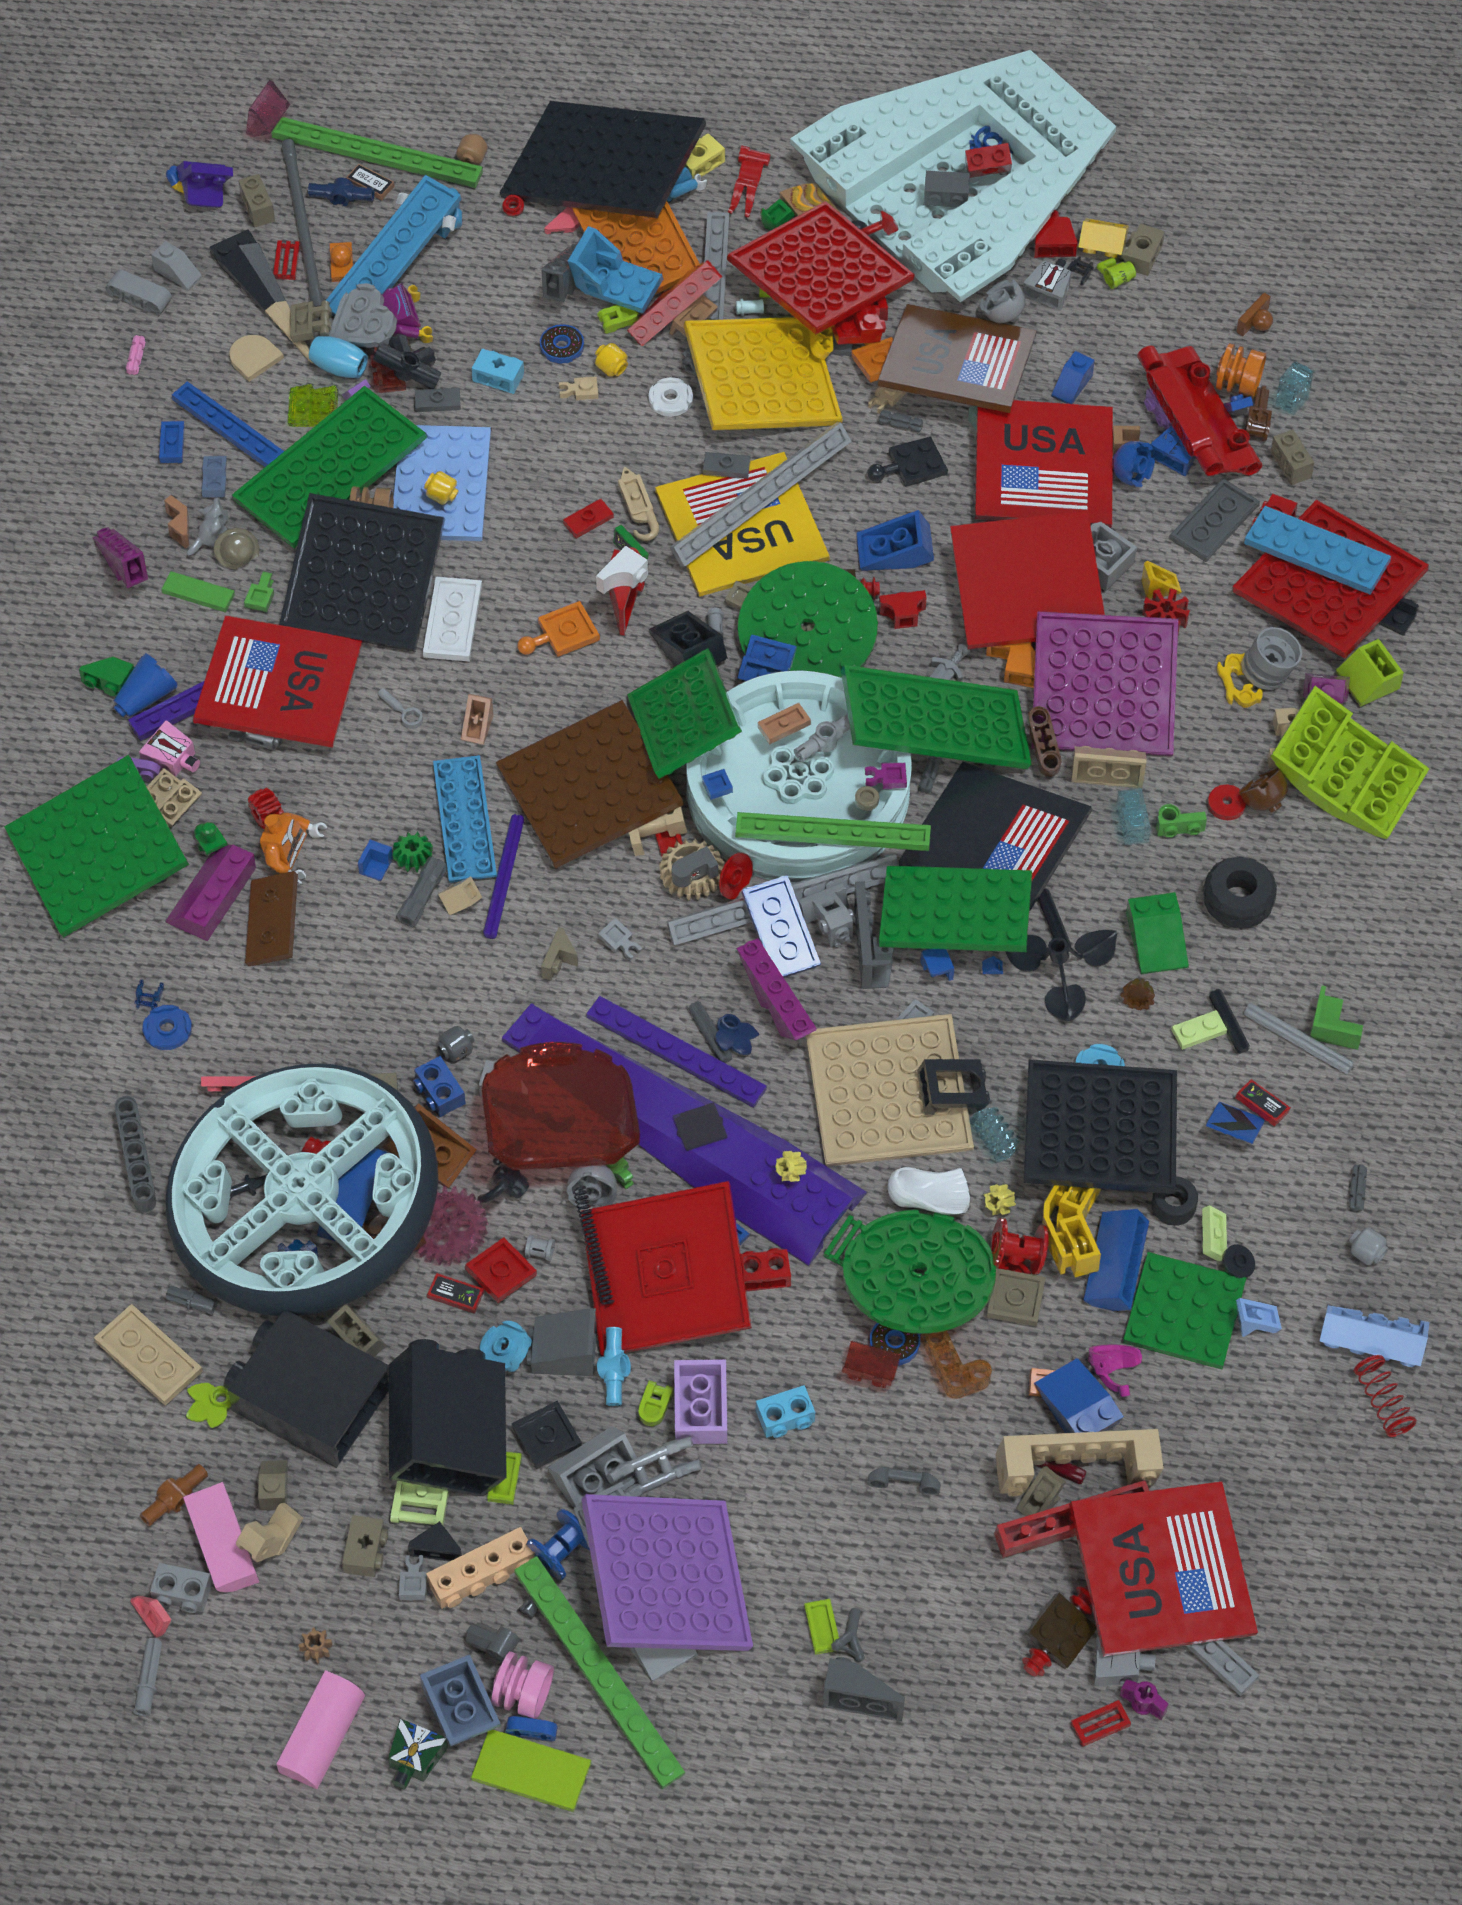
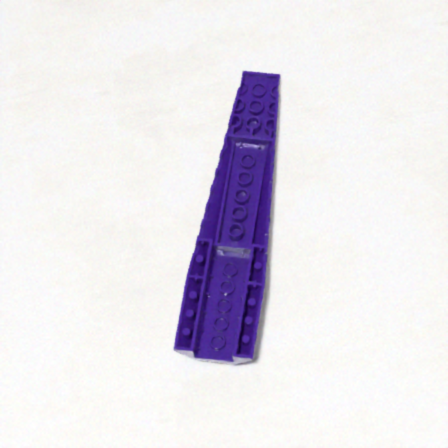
[502,1003,867,1266]

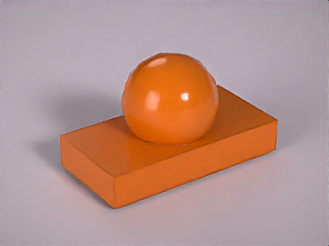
[330,242,353,282]

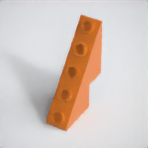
[986,642,1035,688]

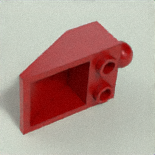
[609,547,645,636]

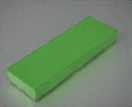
[162,571,235,613]

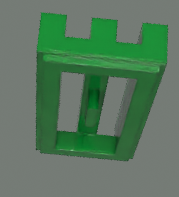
[824,1215,865,1267]

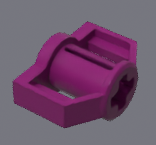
[1120,1679,1169,1720]

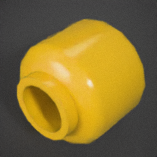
[595,343,628,377]
[423,471,459,505]

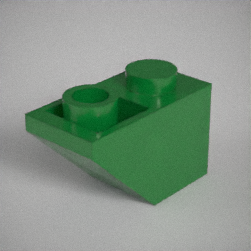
[79,657,134,696]

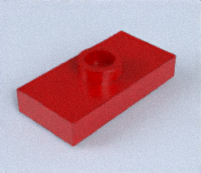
[563,498,614,539]

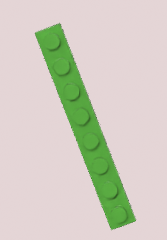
[735,812,931,851]

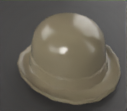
[213,528,260,569]

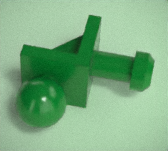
[194,822,228,855]

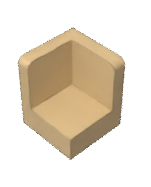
[438,876,482,915]

